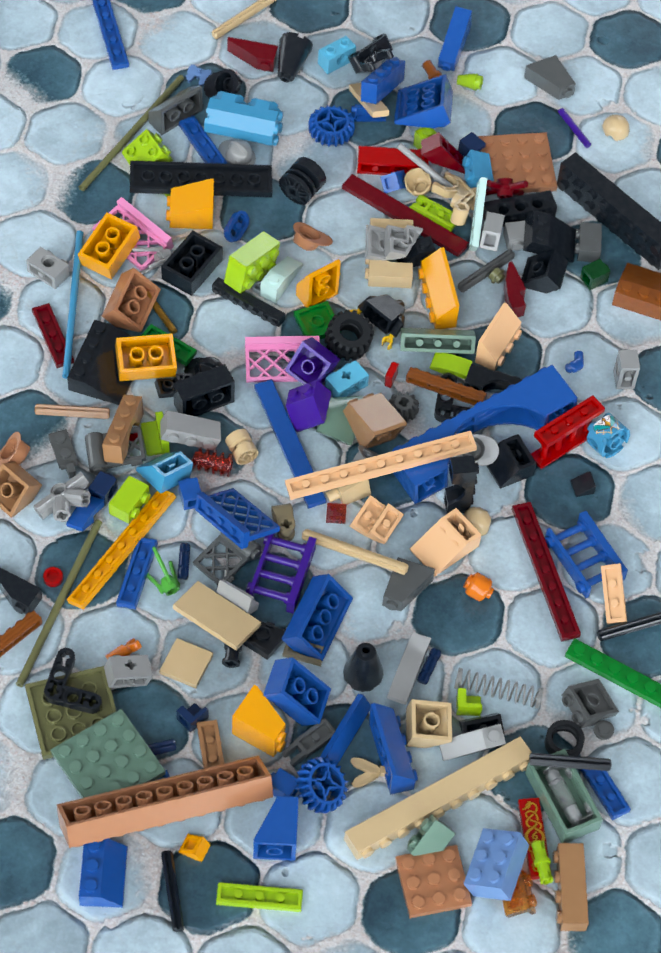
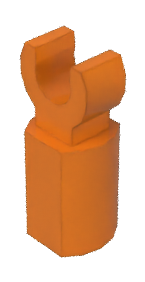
[106,638,142,660]

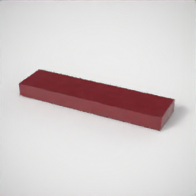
[32,303,74,368]

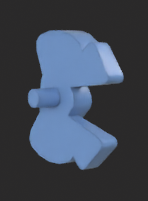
[186,64,212,86]

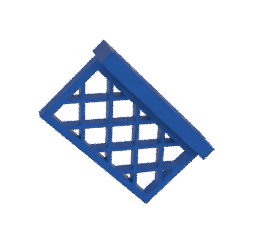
[195,488,280,549]

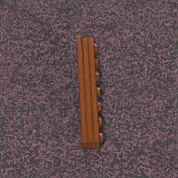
[406,367,487,405]
[0,610,43,657]

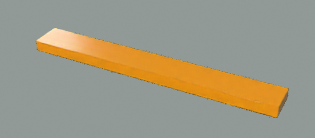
[67,491,176,610]

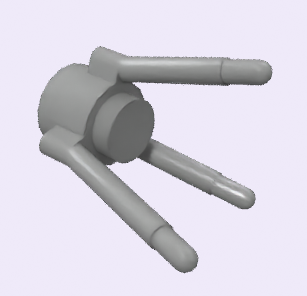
[132,246,172,275]

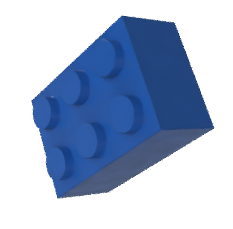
[263,657,331,726]

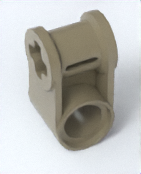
[271,503,295,541]

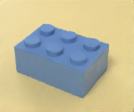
[464,828,529,901]

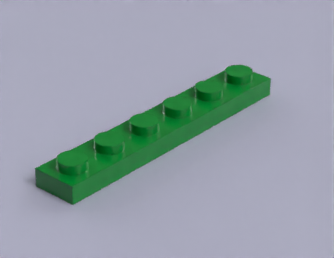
[565,638,661,708]

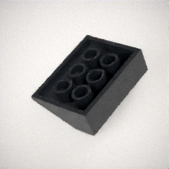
[67,320,133,405]

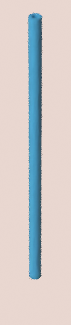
[62,231,84,379]

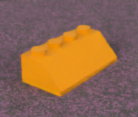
[418,247,459,329]

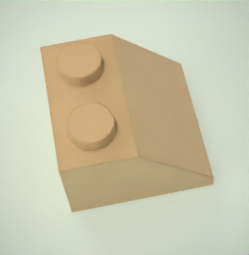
[406,699,452,748]

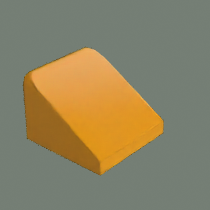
[178,834,210,862]

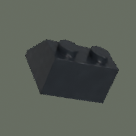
[521,248,568,293]

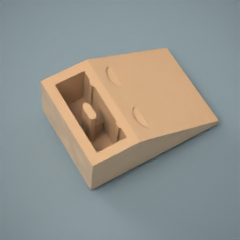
[410,508,481,577]

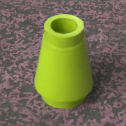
[457,74,483,90]

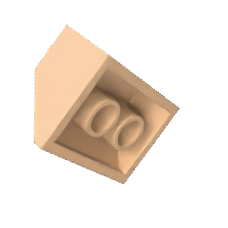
[475,302,522,371]

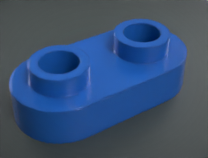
[224,211,250,243]

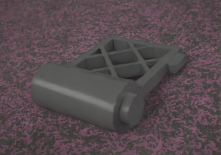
[84,426,146,475]
[193,532,262,585]

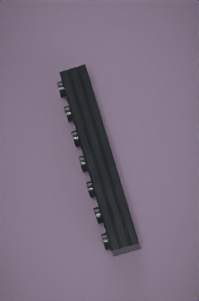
[212,277,285,327]

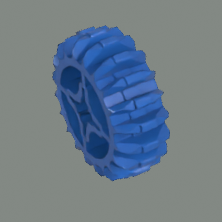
[308,105,355,147]
[294,757,349,814]

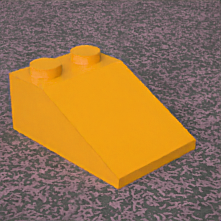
[296,259,341,307]

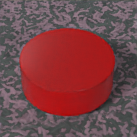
[43,567,63,587]

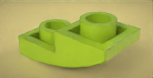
[429,352,473,379]

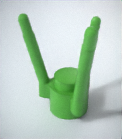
[147,547,180,596]

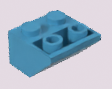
[136,451,193,494]

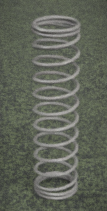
[454,668,543,709]

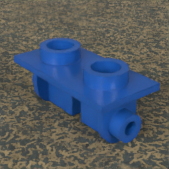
[351,104,386,122]

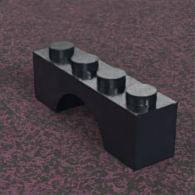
[464,364,522,392]
[443,455,479,514]

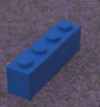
[361,57,405,105]

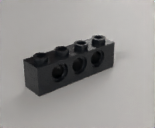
[483,190,557,227]

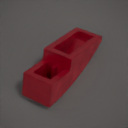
[504,261,526,317]

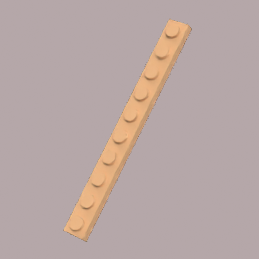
[285,431,477,500]

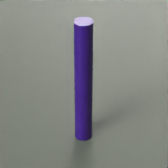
[558,108,591,148]

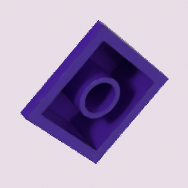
[285,337,341,385]
[286,380,331,432]

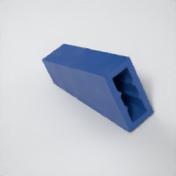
[438,6,472,71]

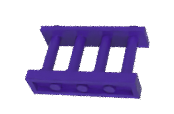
[246,533,317,614]

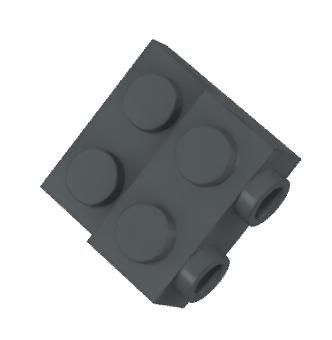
[561,679,619,728]

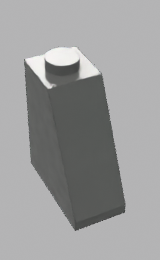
[524,55,576,100]
[382,557,435,611]

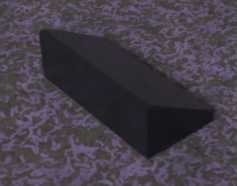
[459,713,504,734]

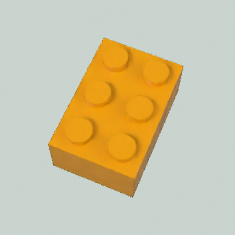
[78,212,140,280]
[115,333,177,381]

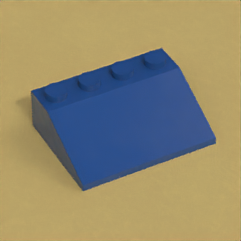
[394,74,453,128]

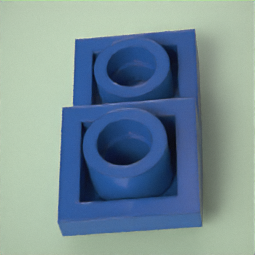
[66,496,105,532]

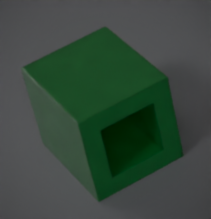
[580,259,610,290]

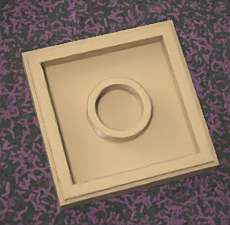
[159,638,213,689]

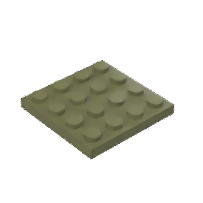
[25,666,116,760]

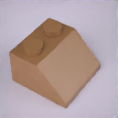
[0,462,42,517]

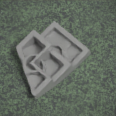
[365,225,423,260]

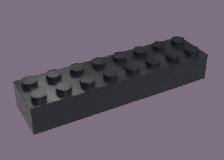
[557,152,661,270]

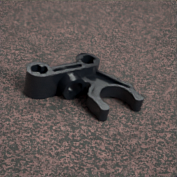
[348,34,394,73]

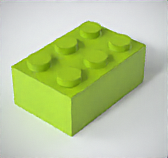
[224,231,280,294]

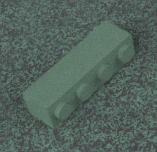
[400,327,476,354]

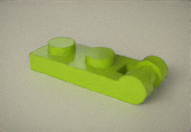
[409,195,456,232]

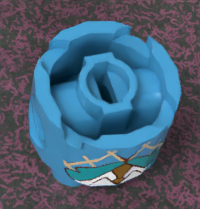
[587,413,630,458]

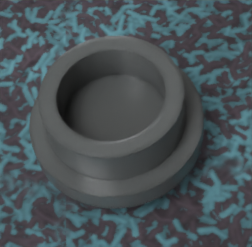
[594,720,614,740]

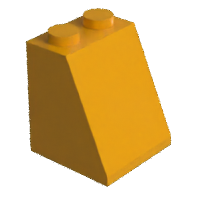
[166,179,214,229]
[232,685,287,757]

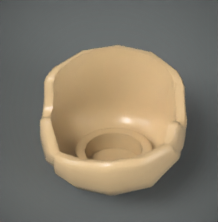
[602,114,630,141]
[404,168,432,197]
[463,507,491,536]

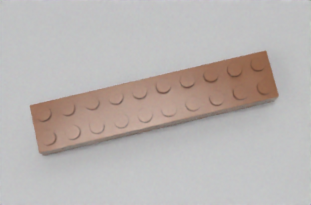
[57,755,273,848]

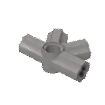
[33,472,91,522]

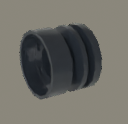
[279,157,326,205]

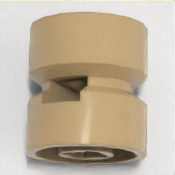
[225,429,259,465]

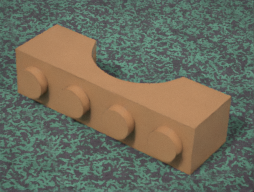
[102,395,144,464]

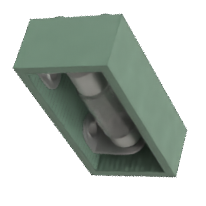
[525,749,603,843]

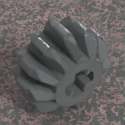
[389,391,419,423]

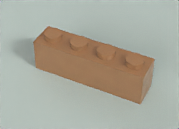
[553,843,589,931]

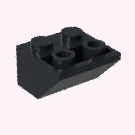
[487,434,536,489]

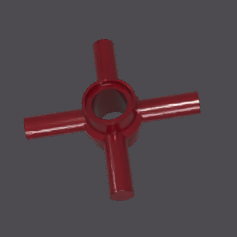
[485,178,528,199]

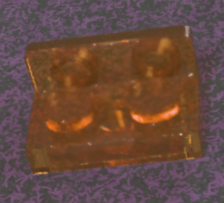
[502,869,537,918]

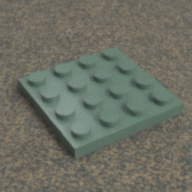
[50,709,166,798]

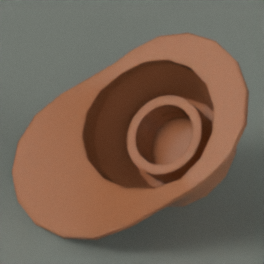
[293,222,333,251]
[0,432,30,466]

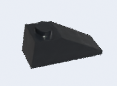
[0,568,42,614]

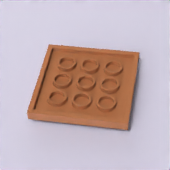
[478,132,557,195]

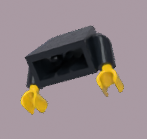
[350,294,405,350]

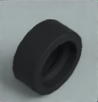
[545,720,585,756]

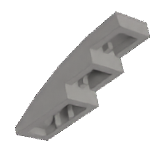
[387,632,431,705]

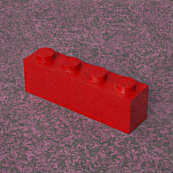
[357,146,429,175]

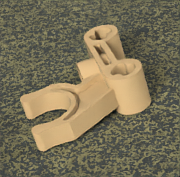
[431,171,486,226]

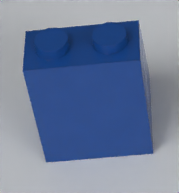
[253,794,299,861]

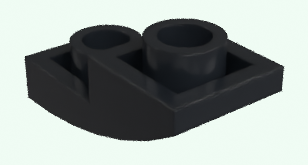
[155,373,194,398]

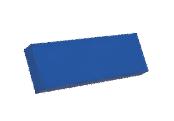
[580,769,631,821]

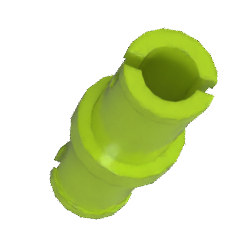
[531,840,554,885]

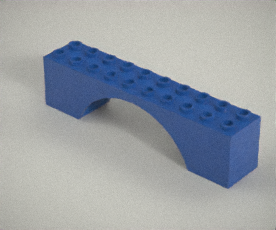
[391,365,578,504]

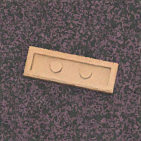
[601,563,627,625]

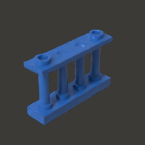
[545,511,628,599]

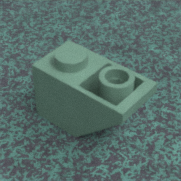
[407,814,455,856]

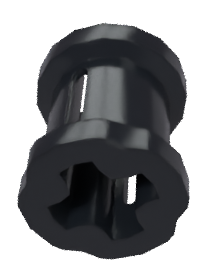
[222,644,242,668]

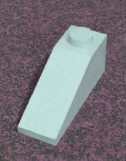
[260,256,303,303]

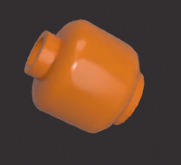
[463,572,494,602]

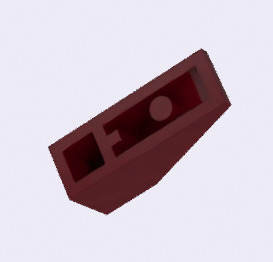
[227,37,278,72]
[420,132,465,174]

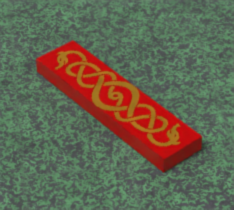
[518,798,551,880]

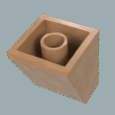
[343,393,407,449]

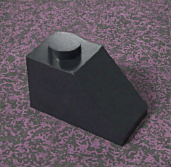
[396,236,436,267]

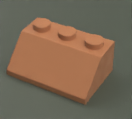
[102,268,161,332]

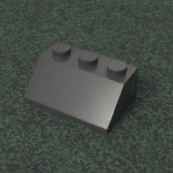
[149,86,203,135]

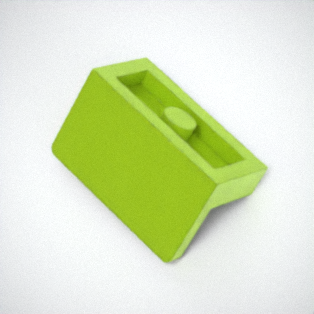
[141,411,170,456]

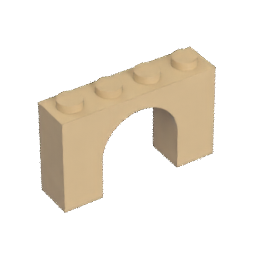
[365,218,413,288]

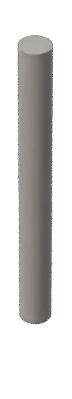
[397,143,454,187]

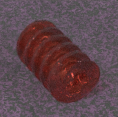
[192,447,233,478]

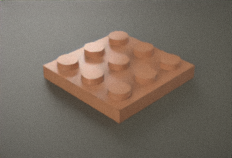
[395,845,472,918]

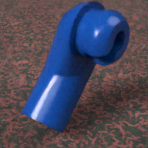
[565,351,584,373]

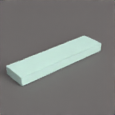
[469,177,487,251]

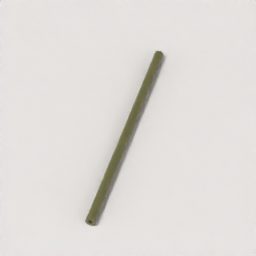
[79,75,184,191]
[16,520,102,687]

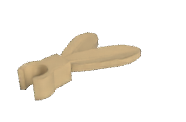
[350,758,386,788]

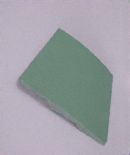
[316,396,364,446]

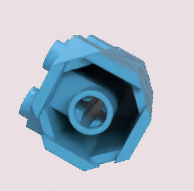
[204,91,283,146]

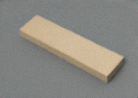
[349,83,389,118]

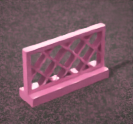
[92,197,174,271]
[245,336,320,383]

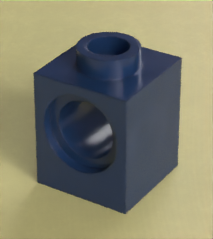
[88,471,118,506]

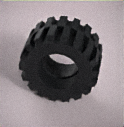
[324,310,374,361]

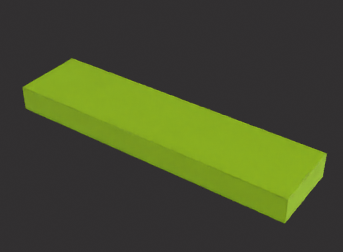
[216,882,303,912]

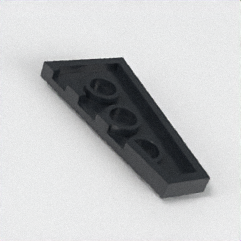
[243,615,287,660]

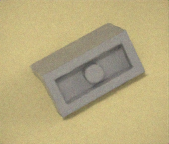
[216,579,259,615]

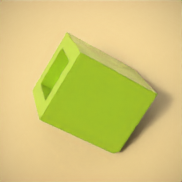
[456,688,482,716]

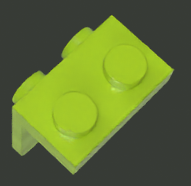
[122,129,173,164]

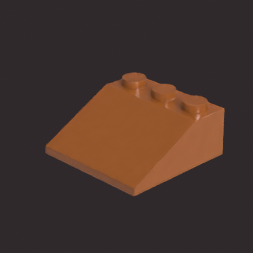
[612,262,661,320]

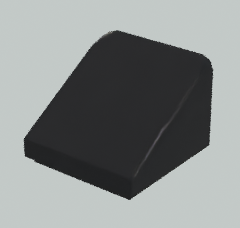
[570,471,596,497]

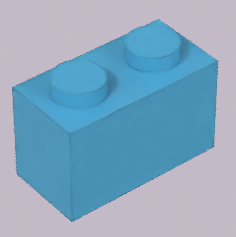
[462,150,494,189]

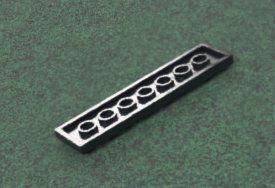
[130,161,272,197]

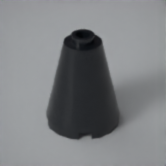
[277,32,313,82]
[343,643,383,692]

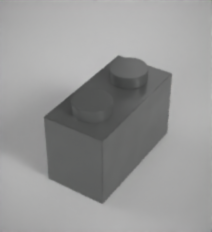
[574,222,602,262]

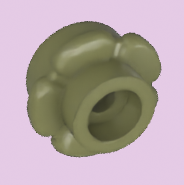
[488,267,505,284]

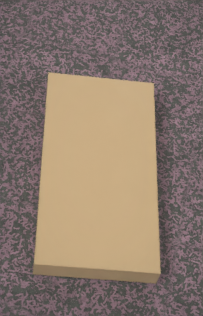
[173,581,261,650]

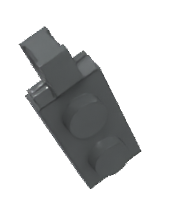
[48,429,78,479]

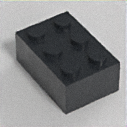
[161,230,223,296]
[173,364,235,416]

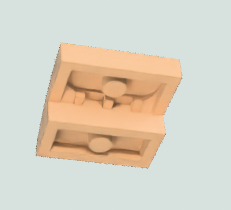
[349,495,404,544]

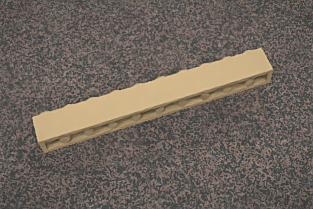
[344,736,532,860]

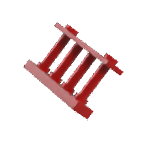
[531,395,605,469]

